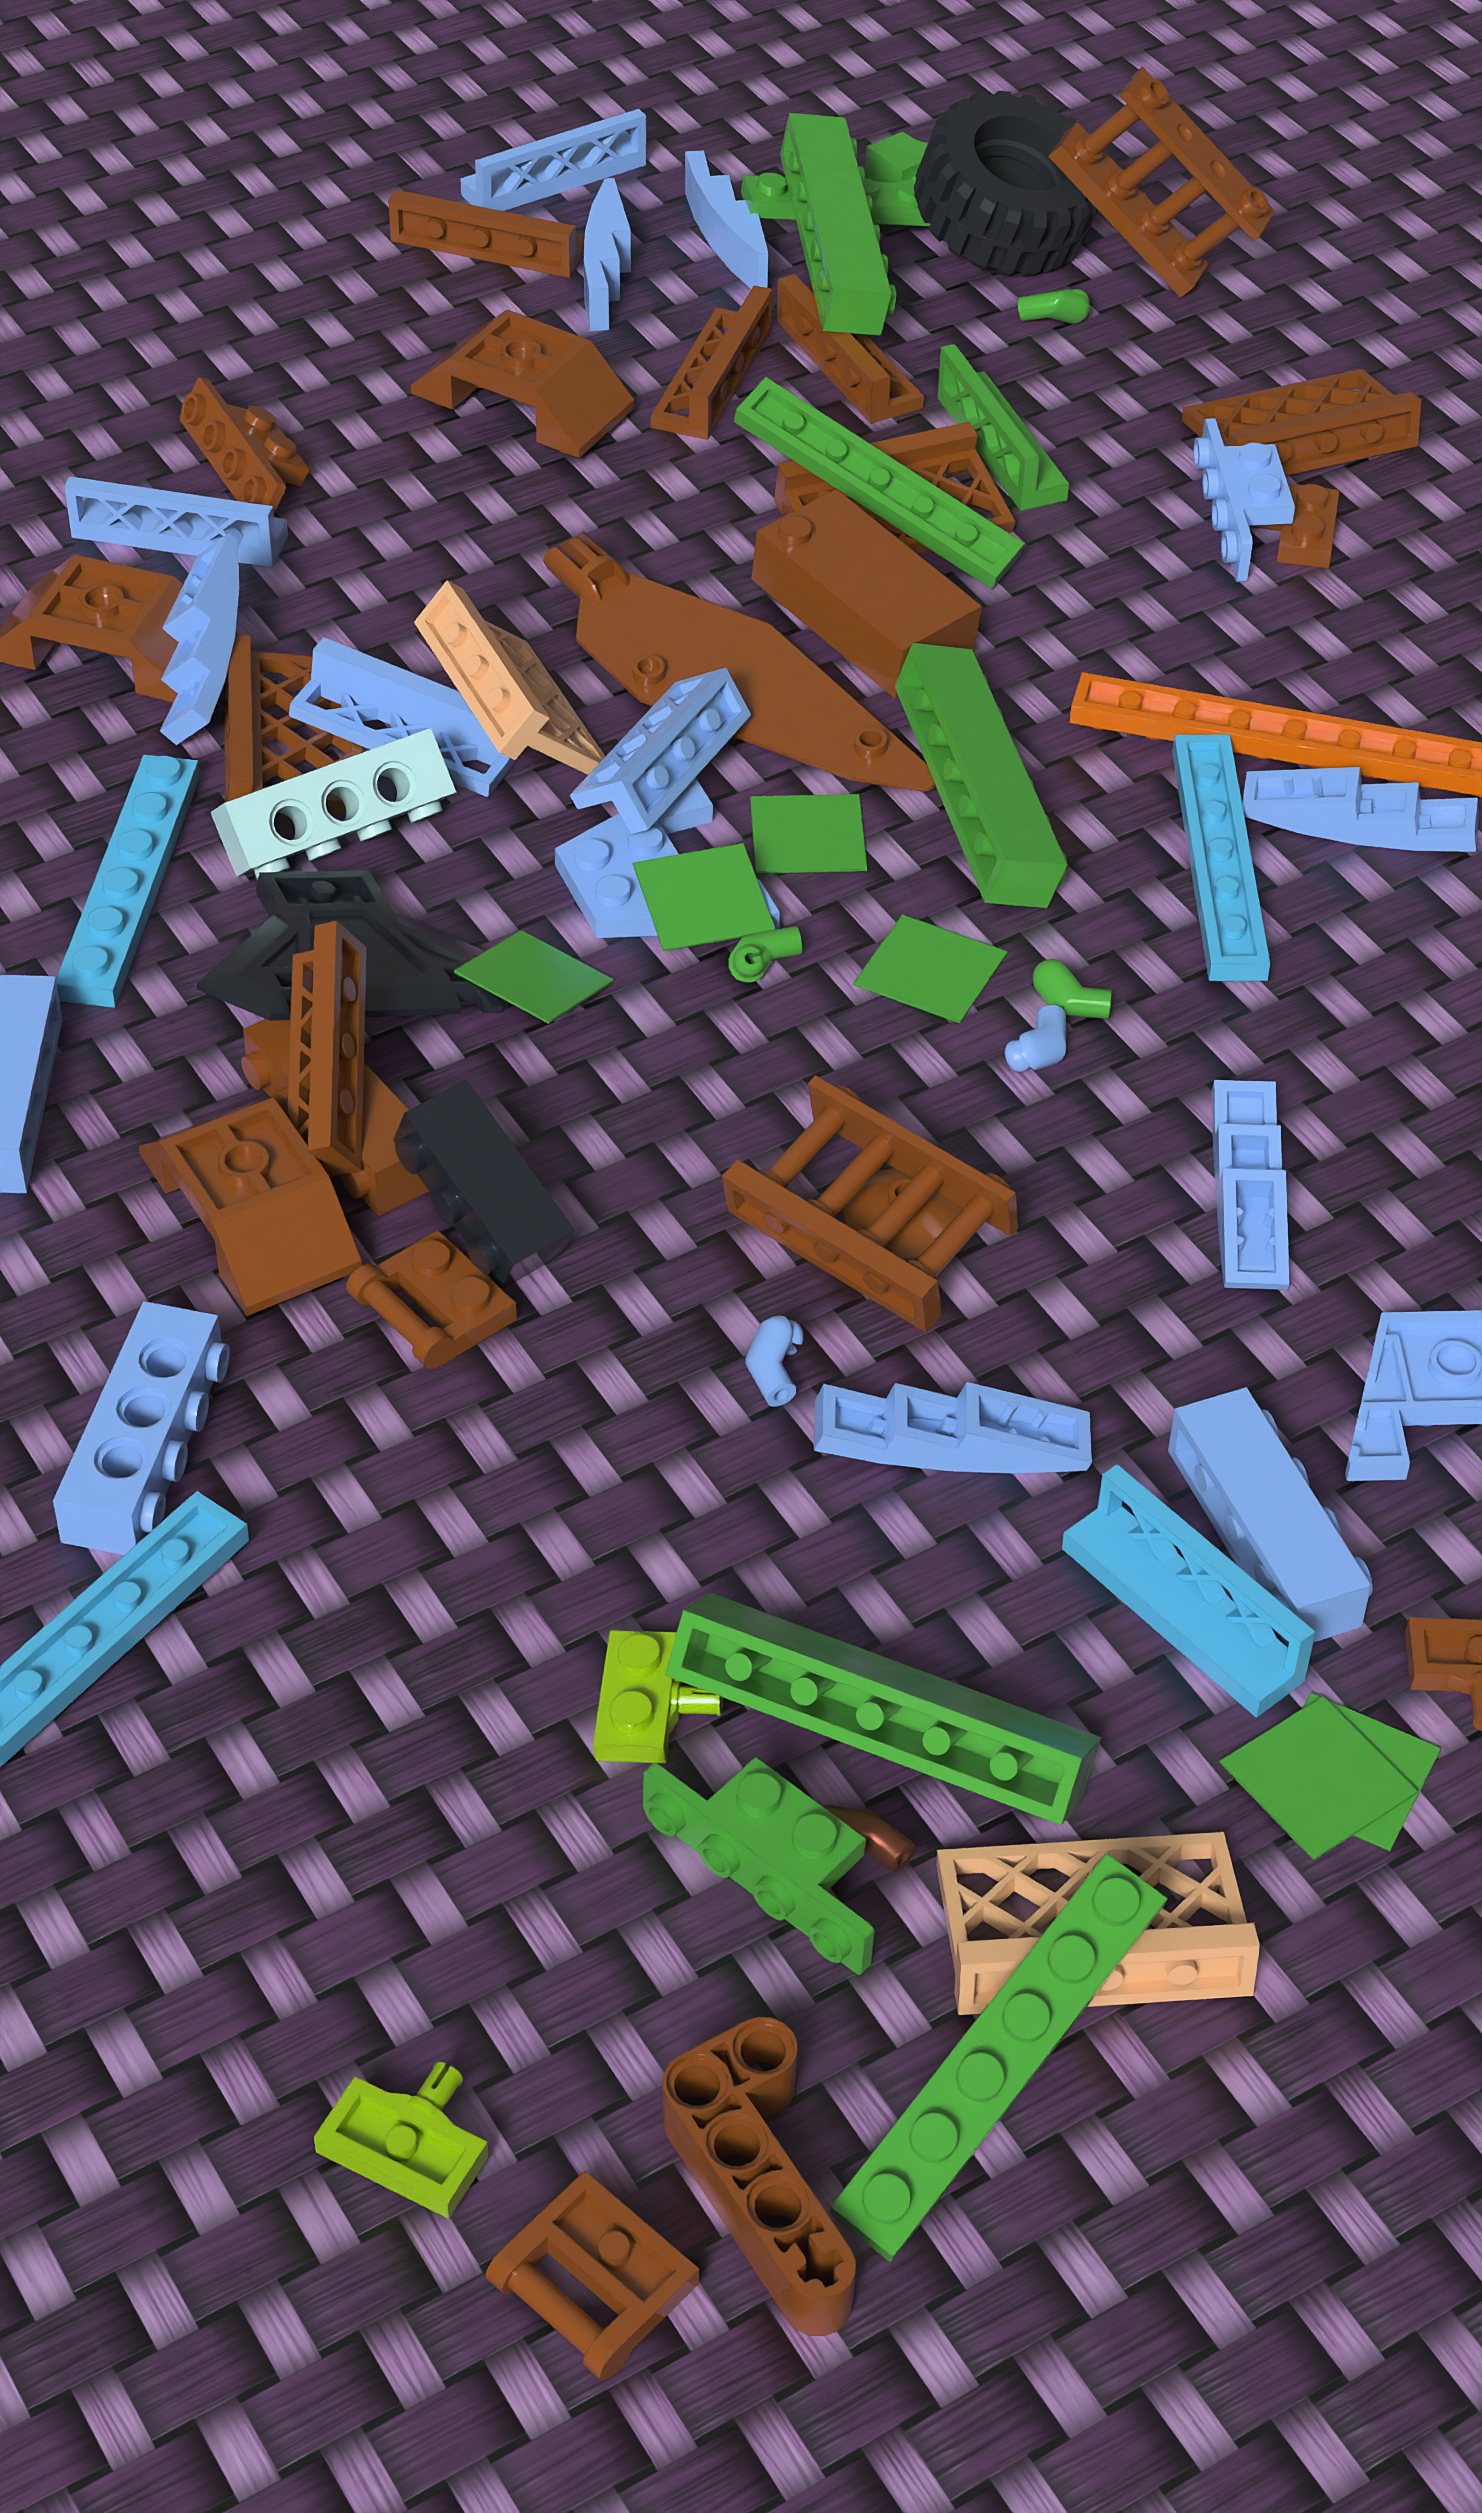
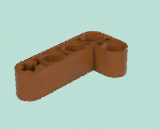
[663,2017,856,2336]

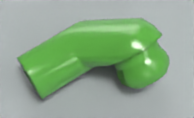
[1018,289,1090,324]
[729,926,802,982]
[1032,959,1111,1019]

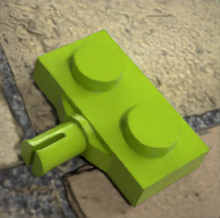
[593,1630,724,1763]
[314,2062,489,2219]

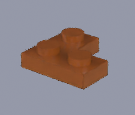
[1249,484,1339,569]

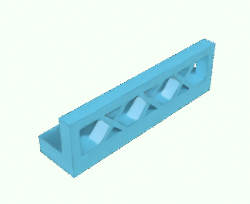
[1062,1464,1316,1718]

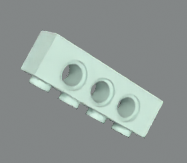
[210,728,456,880]

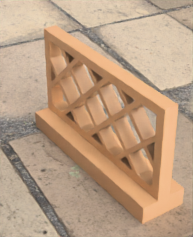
[414,580,605,775]
[936,1832,1260,2015]

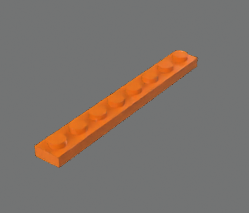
[1069,672,1482,798]

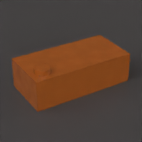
[751,489,982,699]

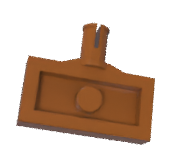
[1405,1617,1482,1731]

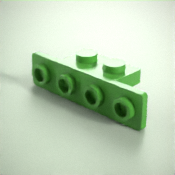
[643,1757,874,1975]

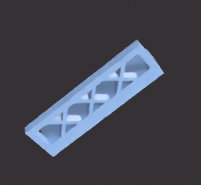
[460,109,646,211]
[64,477,288,567]
[289,637,518,797]
[570,667,751,834]

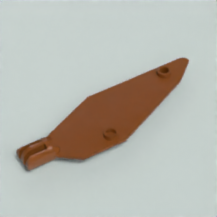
[543,531,936,792]

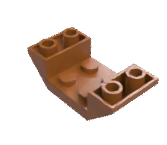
[410,310,634,458]
[0,554,183,702]
[139,1097,362,1316]

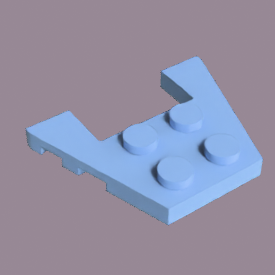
[555,777,780,938]
[1345,1310,1482,1481]

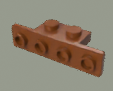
[180,377,310,514]

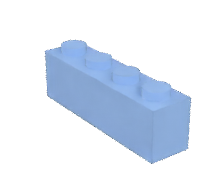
[0,975,63,1193]
[1168,1387,1373,1647]

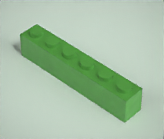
[780,113,896,335]
[894,643,1068,908]
[665,1593,1102,1825]

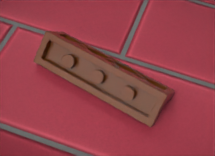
[388,189,585,278]
[777,274,924,424]
[651,285,772,440]
[287,920,367,1177]

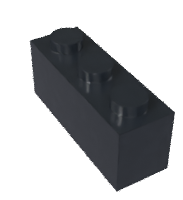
[393,1079,575,1289]

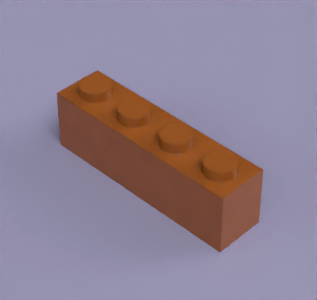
[241,1011,429,1217]

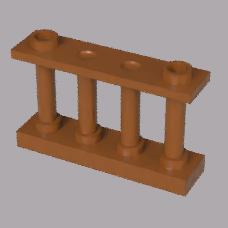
[1048,66,1275,298]
[721,1075,1018,1333]

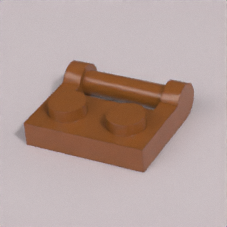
[346,1230,517,1369]
[486,2171,699,2381]

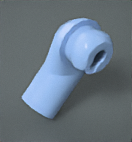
[1005,1005,1066,1072]
[745,1315,804,1407]

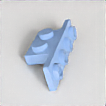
[1193,418,1295,582]

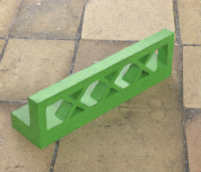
[938,344,1069,511]

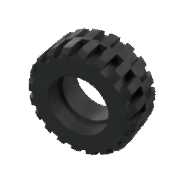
[914,91,1098,276]

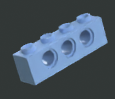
[53,1301,230,1555]

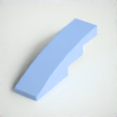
[685,150,768,289]
[584,178,631,332]
[160,532,239,745]
[1242,767,1479,852]
[1211,1080,1289,1290]
[814,1382,1092,1474]

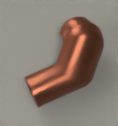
[823,1804,916,1873]

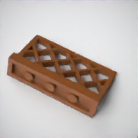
[1182,369,1421,476]
[774,421,1015,554]
[223,634,363,814]

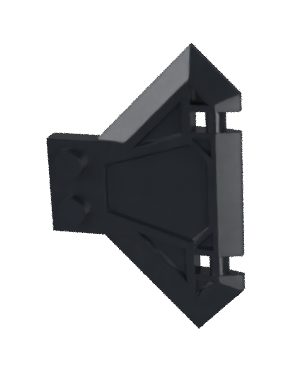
[197,870,510,1021]

